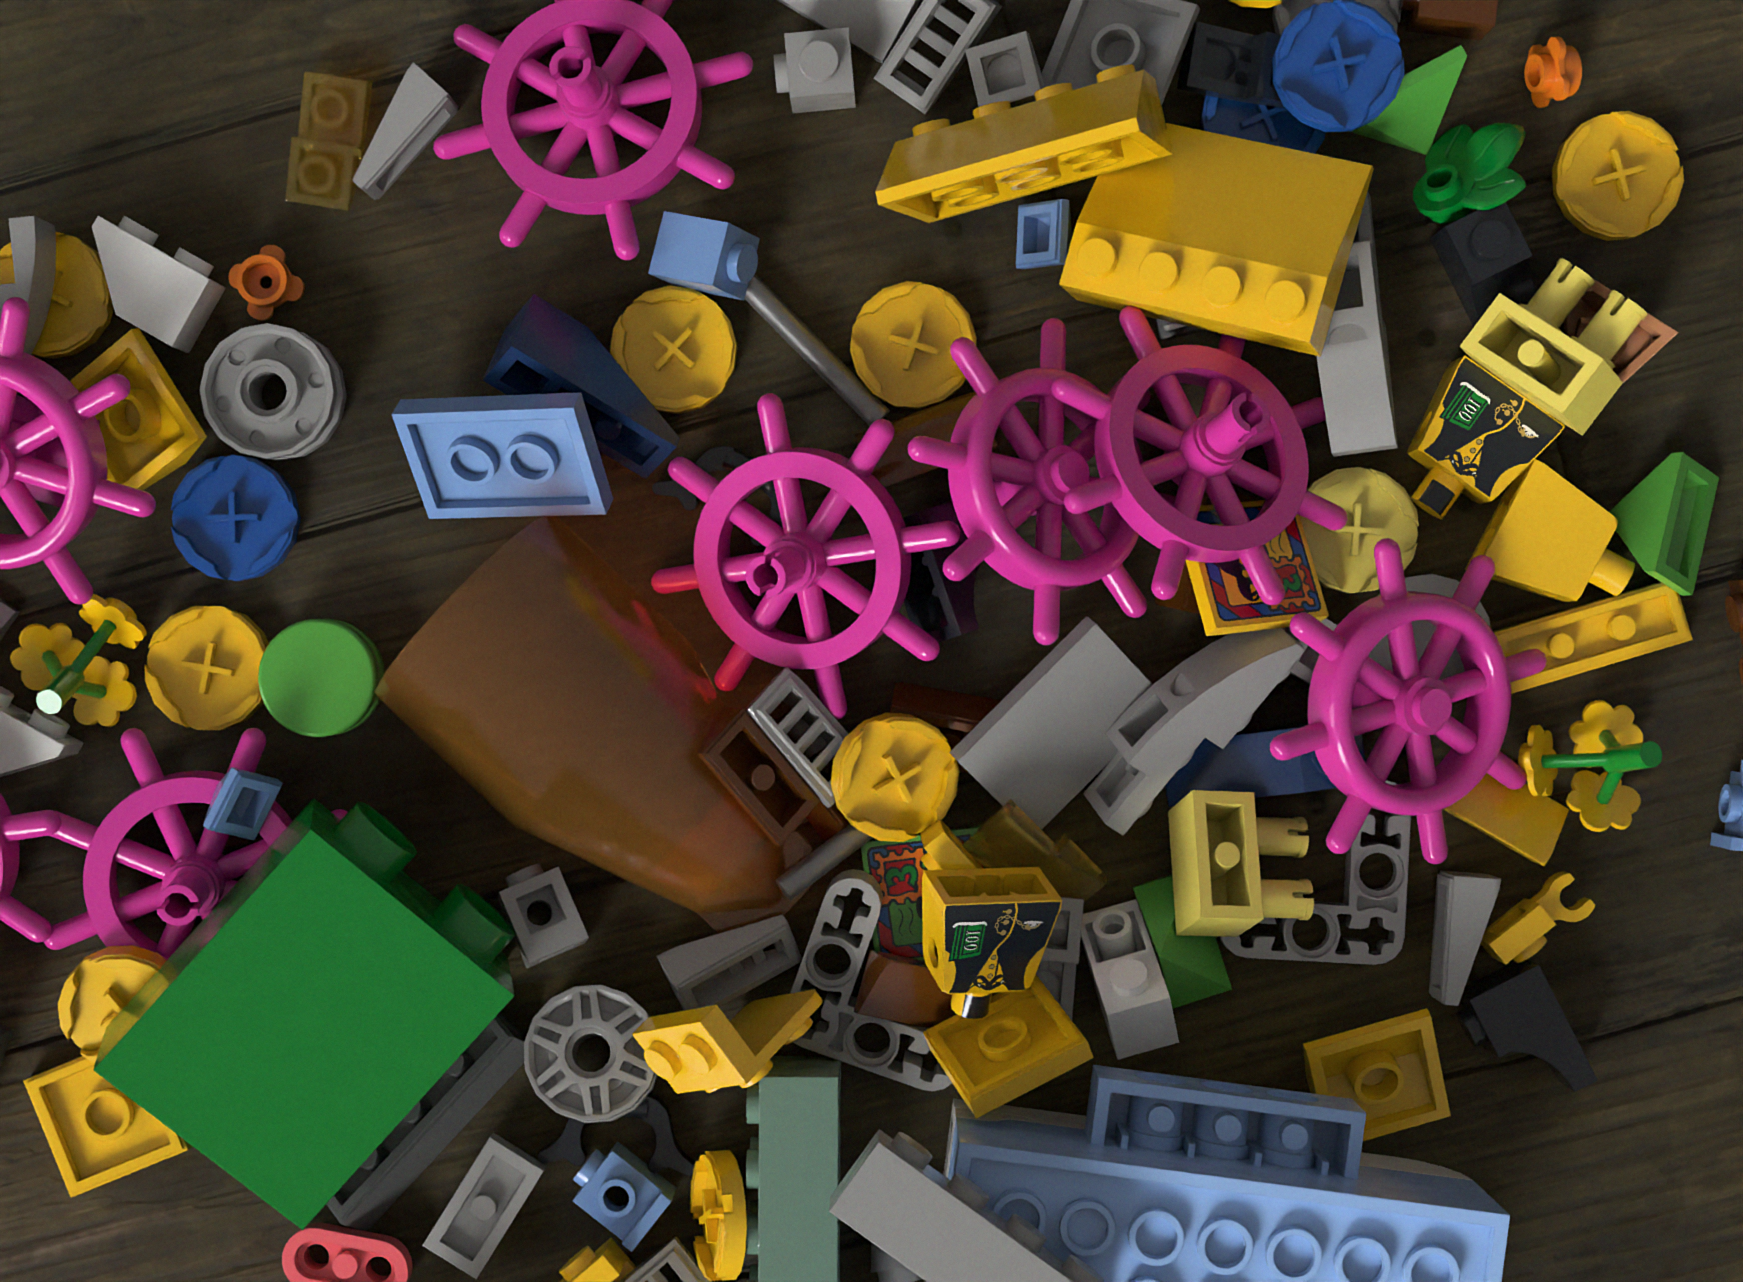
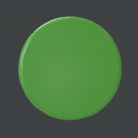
[258,619,385,737]

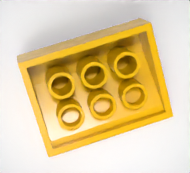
[875,64,1173,223]
[1059,123,1374,357]

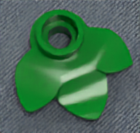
[1413,123,1526,224]

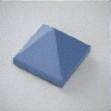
[1016,199,1073,269]
[203,767,283,840]

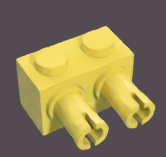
[1460,258,1648,436]
[1168,790,1314,937]

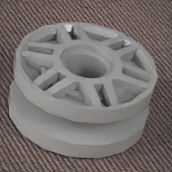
[200,323,347,461]
[524,985,658,1123]

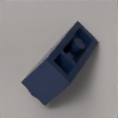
[483,294,680,479]
[1165,722,1366,807]

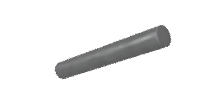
[745,275,890,426]
[775,824,873,900]

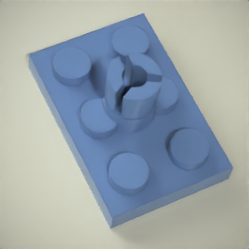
[391,392,613,519]

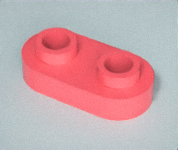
[282,1222,413,1282]

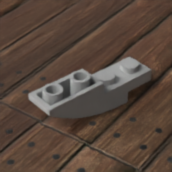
[1317,191,1398,457]
[1083,628,1306,835]

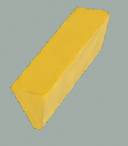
[1443,773,1569,867]

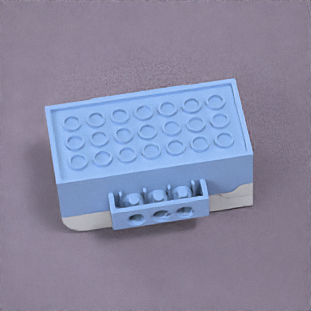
[943,1065,1510,1282]

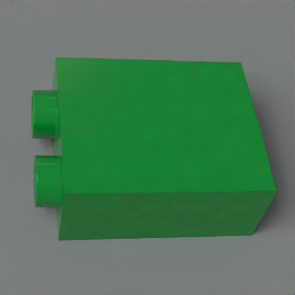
[93,798,516,1230]

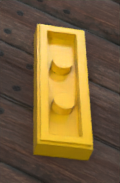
[1493,582,1693,694]

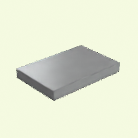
[949,616,1153,837]

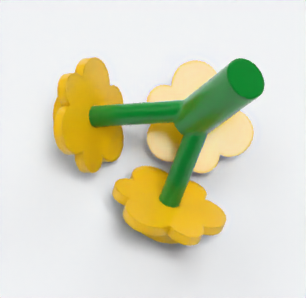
[10,594,147,727]
[1518,700,1662,832]

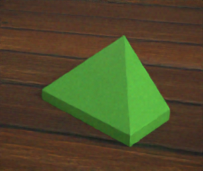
[1349,45,1467,155]
[1609,452,1719,596]
[1132,874,1232,1009]

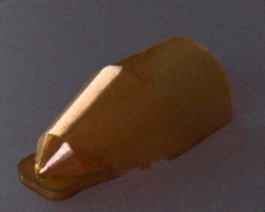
[374,516,815,933]

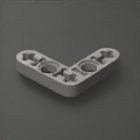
[1218,780,1411,965]
[790,869,952,1091]

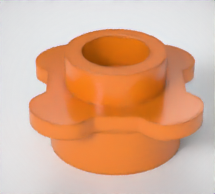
[1524,36,1582,108]
[228,245,305,321]

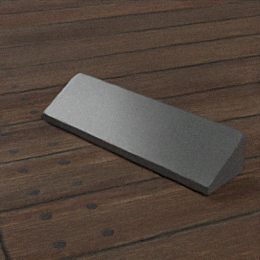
[326,1012,526,1231]

